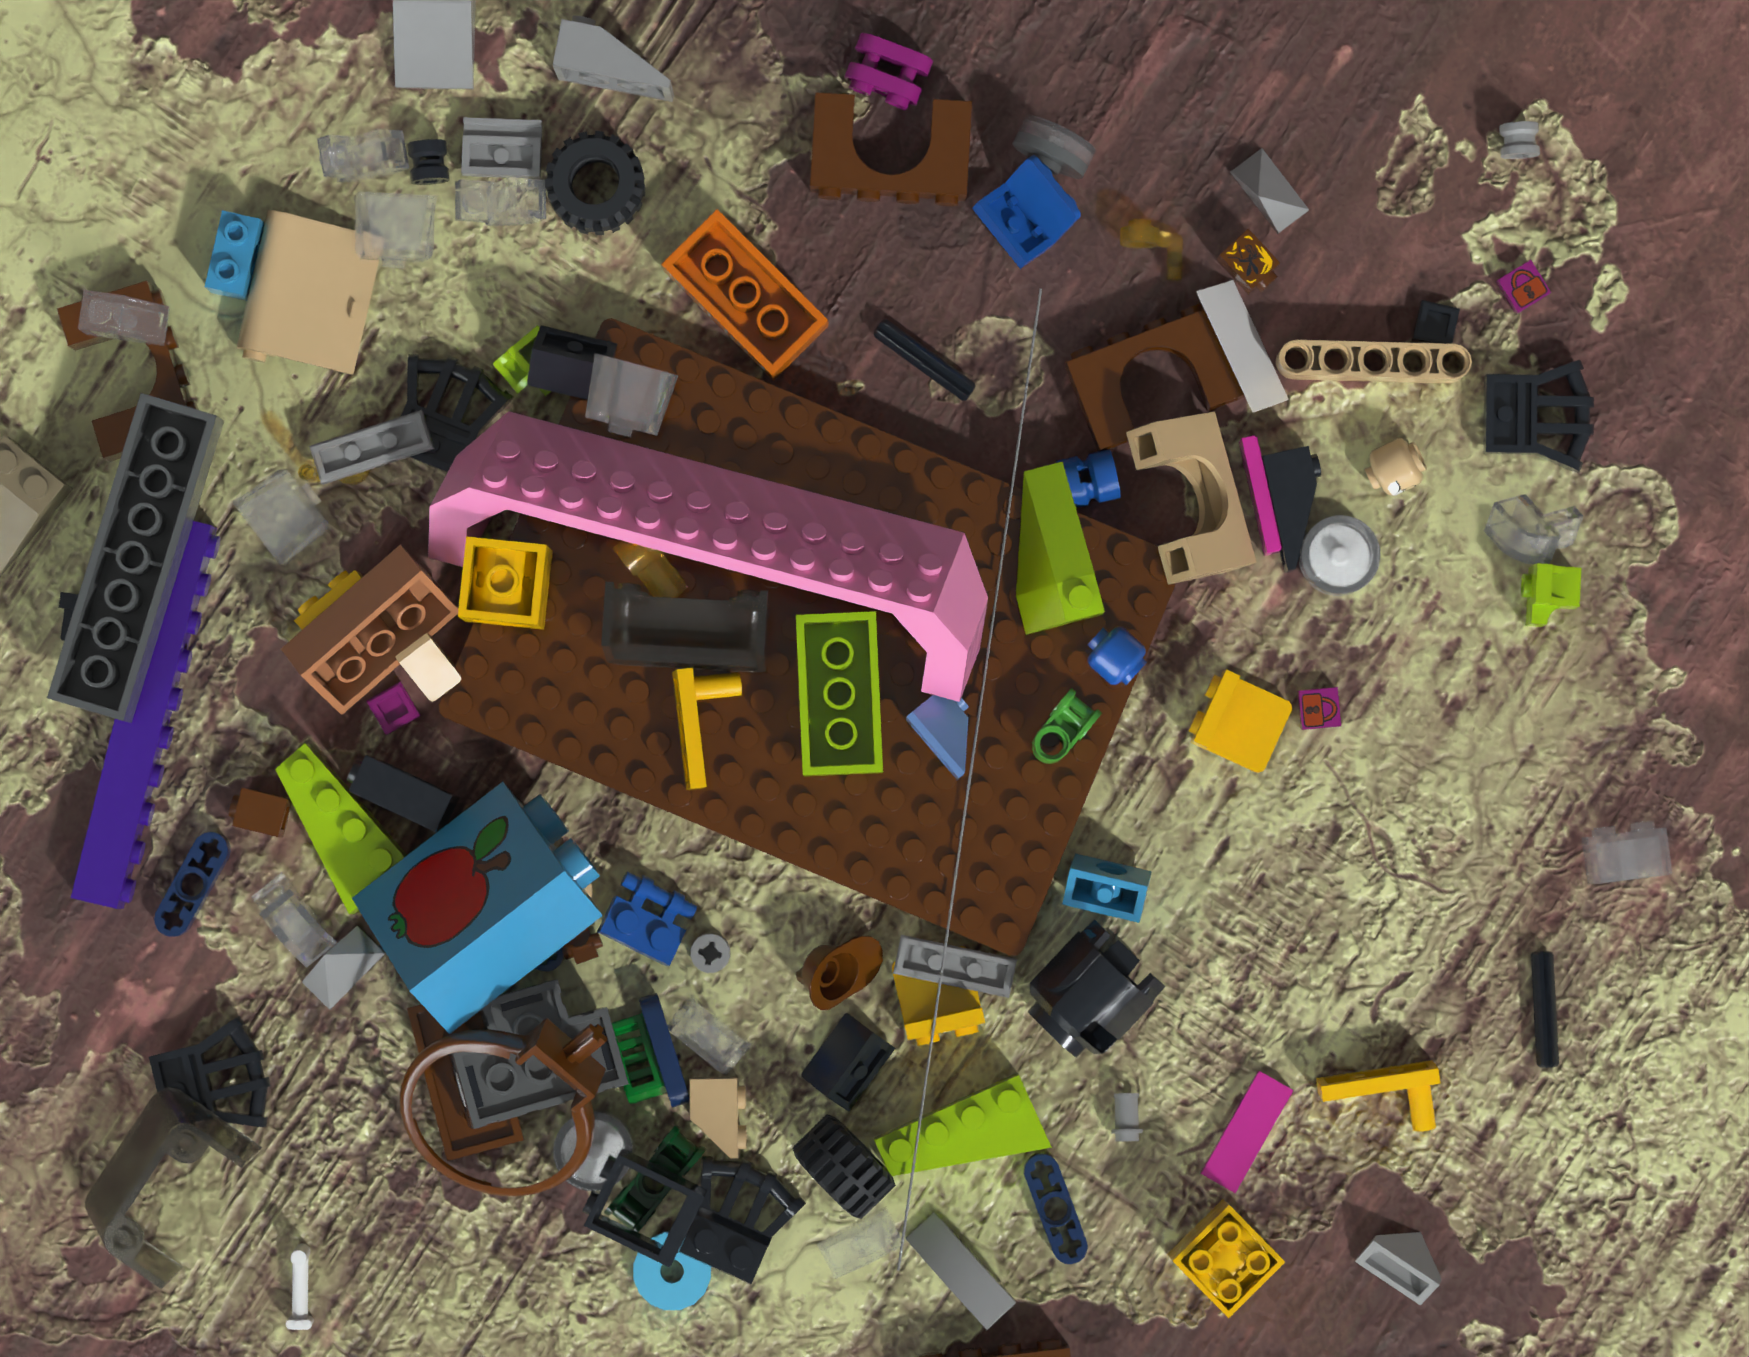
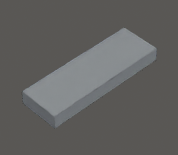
[309,410,435,485]
[893,935,1017,998]

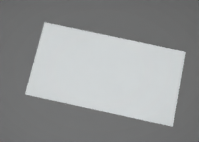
[1196,280,1289,413]

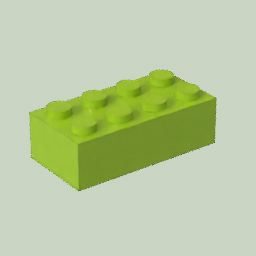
[796,611,883,776]

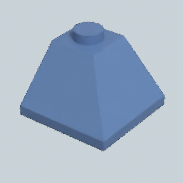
[906,695,969,780]

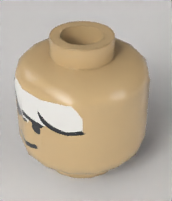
[1365,438,1427,496]

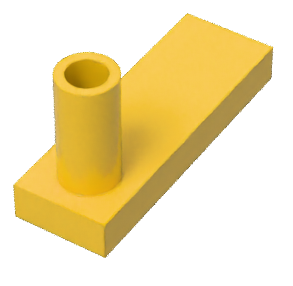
[672,668,742,790]
[1316,1060,1440,1131]

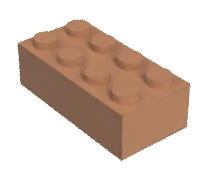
[281,544,458,715]

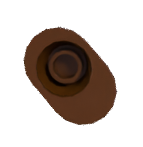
[795,936,883,1010]

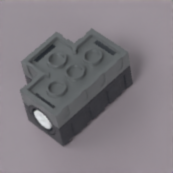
[448,979,629,1129]

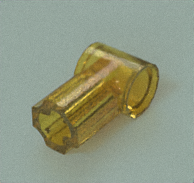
[612,541,688,608]

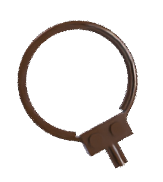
[399,1018,607,1196]

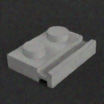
[461,117,543,179]

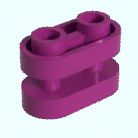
[844,33,933,110]

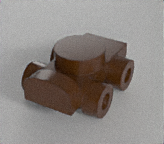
[561,922,603,965]

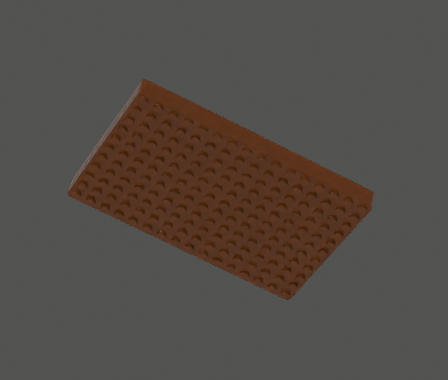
[439,318,1176,956]

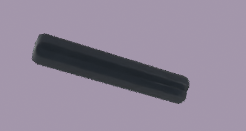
[874,319,976,401]
[1531,951,1559,1068]

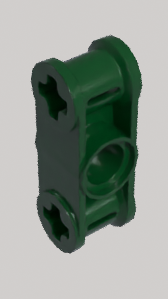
[604,1124,706,1232]

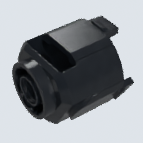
[1028,919,1166,1058]

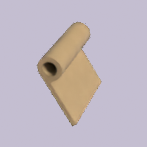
[236,210,384,375]

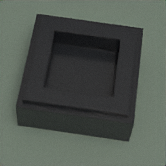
[1412,300,1460,344]

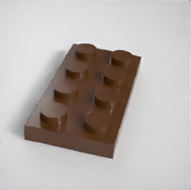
[407,1004,525,1161]

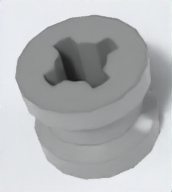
[1499,121,1540,159]
[691,934,730,973]

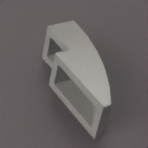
[905,1212,1016,1330]

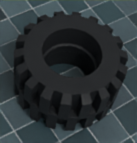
[545,131,646,236]
[792,1114,896,1219]

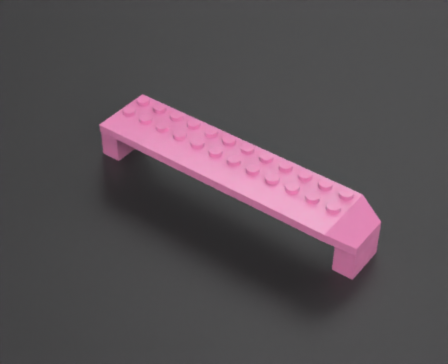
[428,411,988,702]

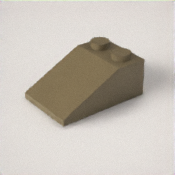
[0,435,73,577]

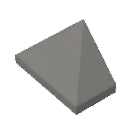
[1230,148,1309,234]
[302,926,385,1010]
[1355,1232,1442,1305]

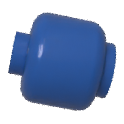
[1087,626,1147,685]

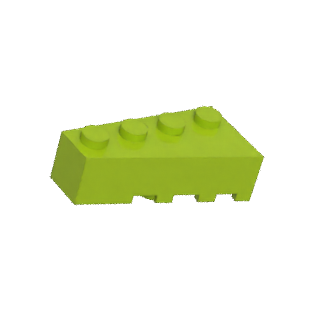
[275,743,407,914]
[874,1073,1052,1176]

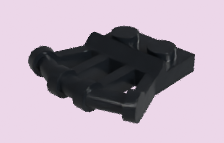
[400,354,514,473]
[1483,360,1594,473]
[149,1016,271,1134]
[678,1156,806,1284]

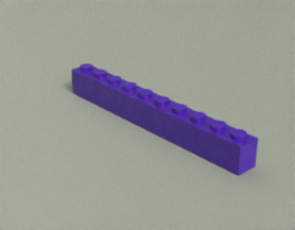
[71,521,220,909]

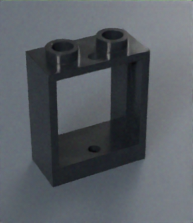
[347,755,460,832]
[582,1148,707,1268]

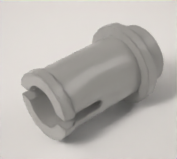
[1111,1093,1143,1142]

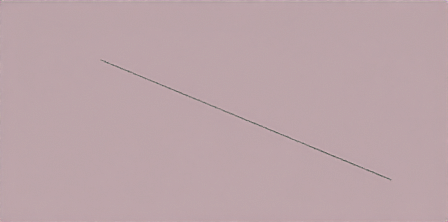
[897,289,1042,1271]

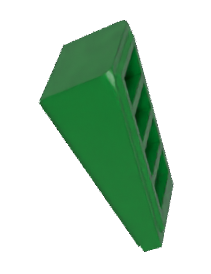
[612,1013,667,1104]

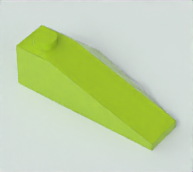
[1016,462,1105,635]

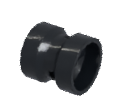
[407,139,450,185]

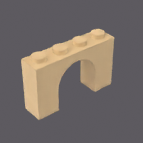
[1126,412,1257,585]

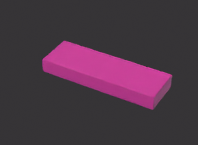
[1238,435,1282,556]
[1200,1070,1293,1193]

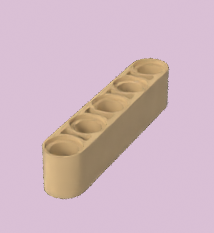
[1276,340,1472,384]

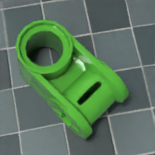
[1032,688,1102,764]

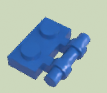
[597,871,697,966]

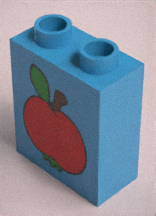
[352,782,603,1034]

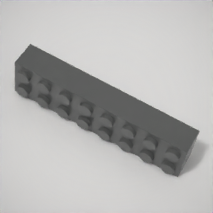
[47,393,224,723]

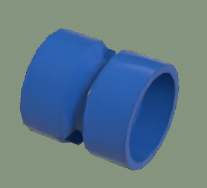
[1056,449,1121,508]

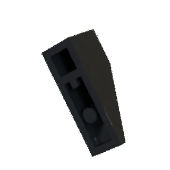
[1262,446,1321,574]

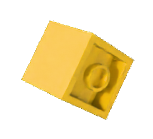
[458,536,552,630]
[1167,1199,1285,1318]

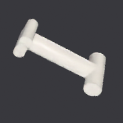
[286,1243,314,1330]

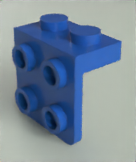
[972,155,1081,269]

